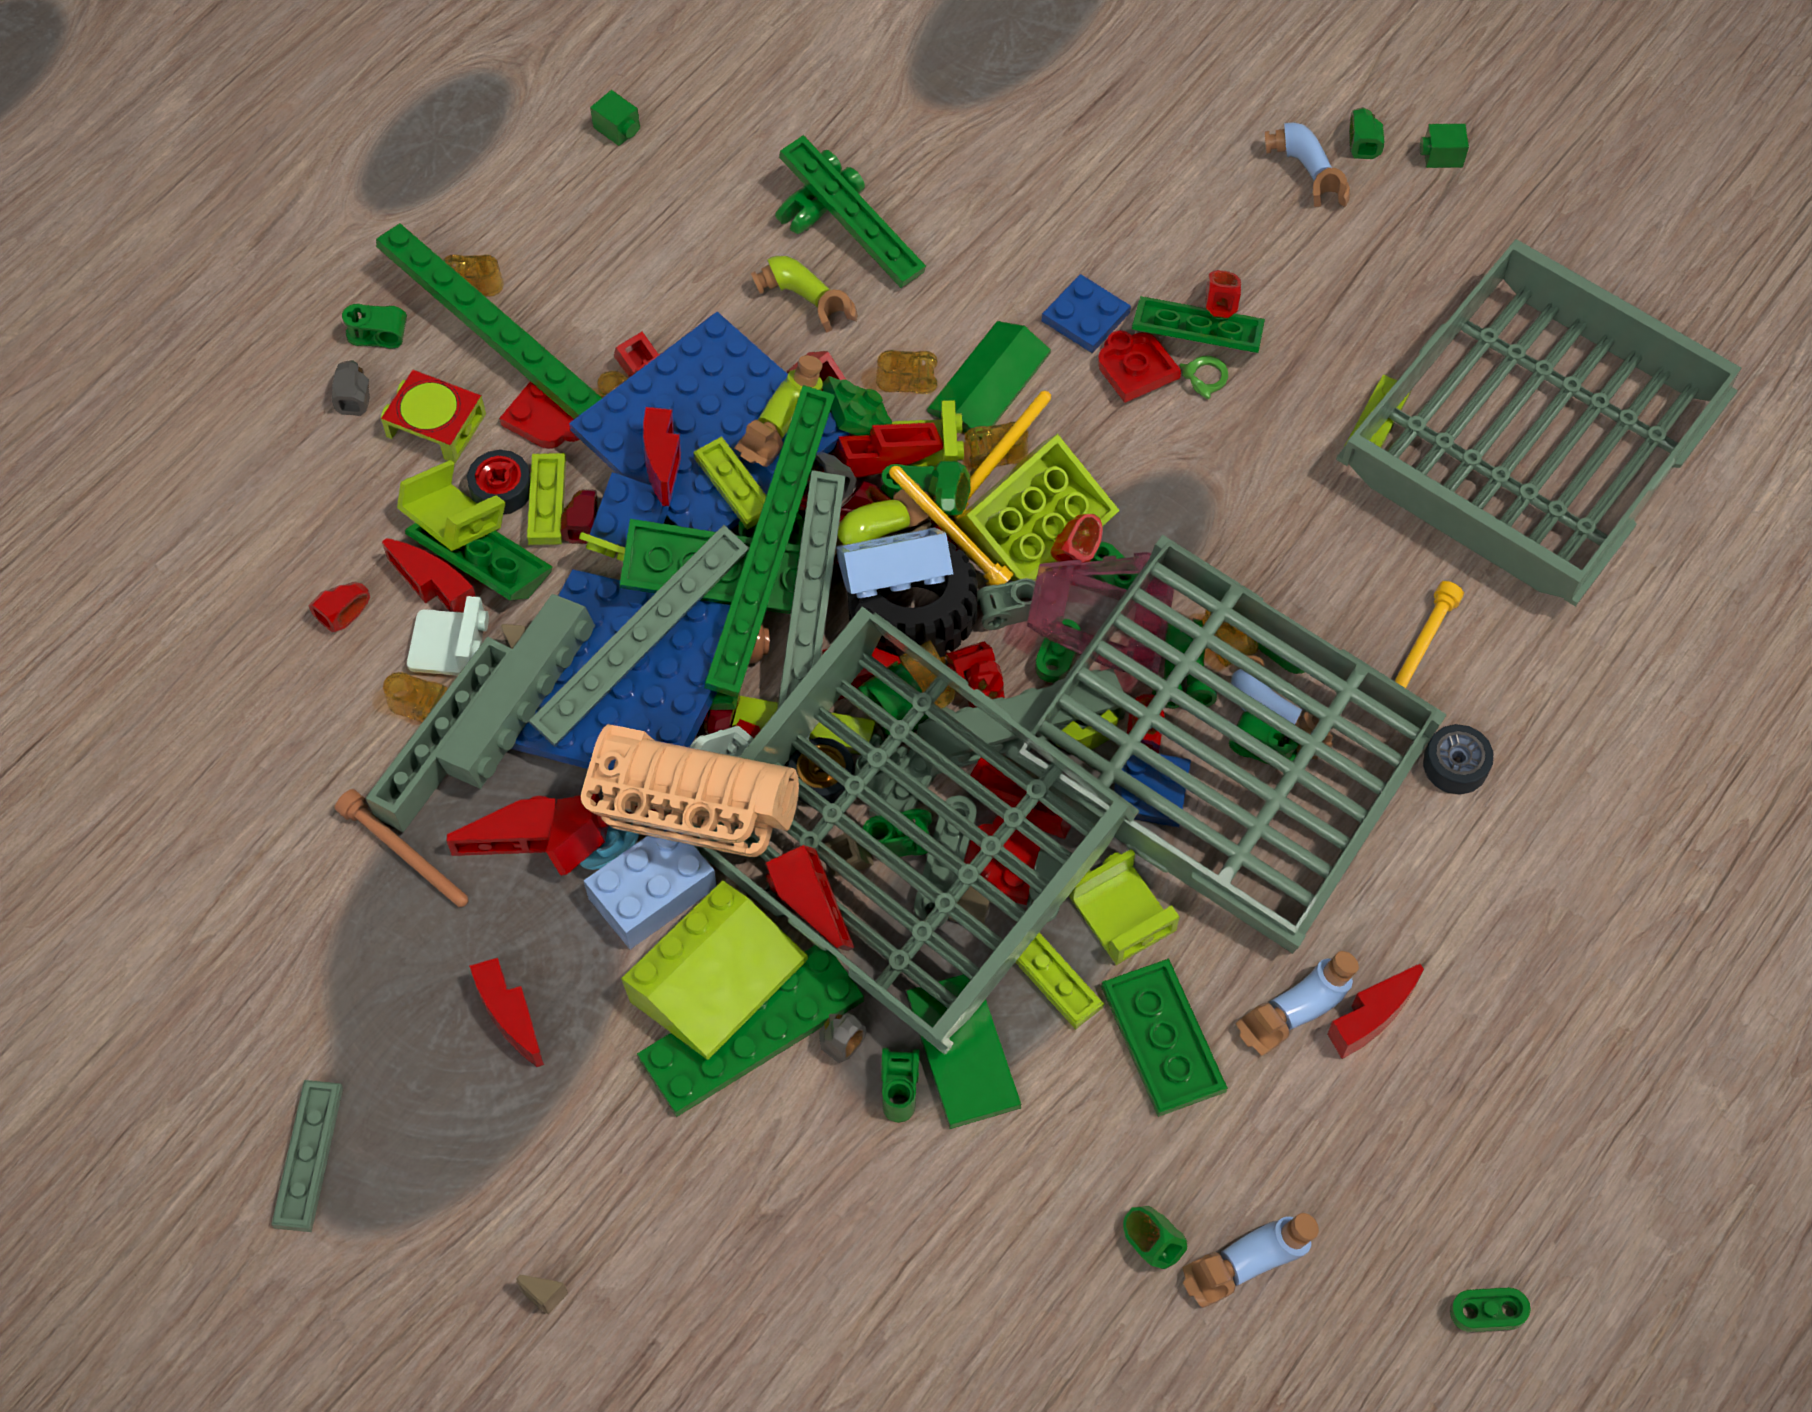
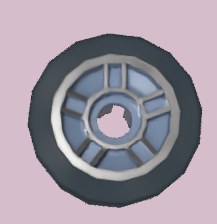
[1423,724,1494,795]

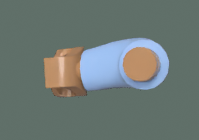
[1182,1213,1319,1308]

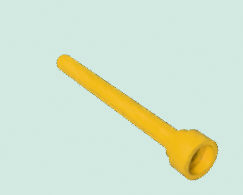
[948,390,1051,520]
[889,466,1014,586]
[1394,581,1464,688]

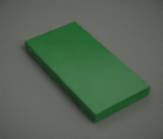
[1101,958,1228,1117]
[906,974,1022,1129]

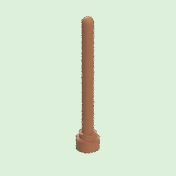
[335,789,468,907]

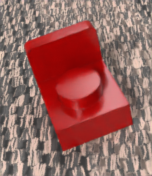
[946,641,995,680]

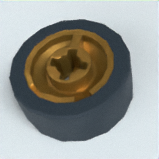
[788,737,855,807]

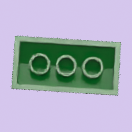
[1132,296,1265,353]
[927,321,1051,442]
[405,523,553,600]

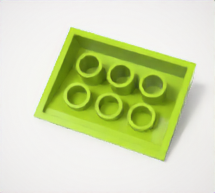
[953,434,1120,585]
[621,880,808,1060]

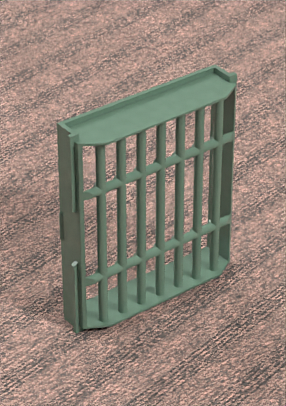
[1336,239,1741,607]
[1005,535,1447,954]
[693,607,1140,1055]

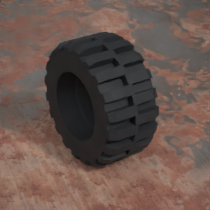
[847,533,978,663]

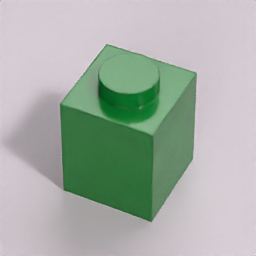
[590,90,640,146]
[1419,124,1469,168]

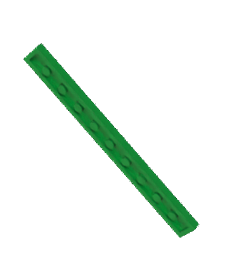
[376,223,602,419]
[704,385,835,698]

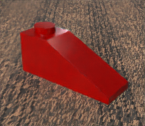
[446,796,556,856]
[766,845,854,951]

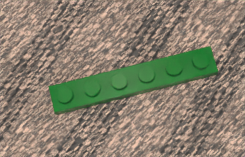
[779,135,926,288]

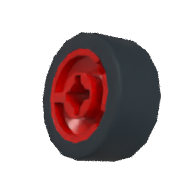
[467,449,531,515]

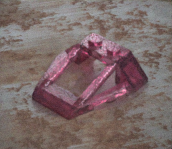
[1027,552,1175,675]

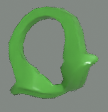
[1179,356,1228,399]

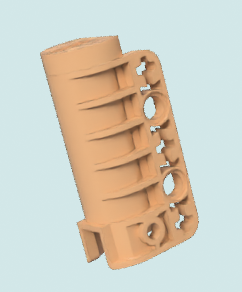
[581,724,799,857]

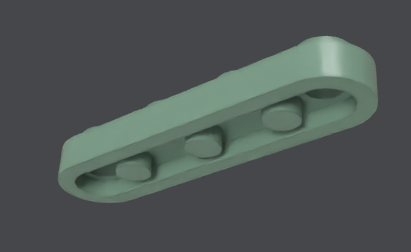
[914,795,977,927]

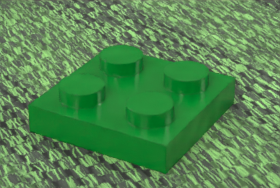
[822,376,892,436]

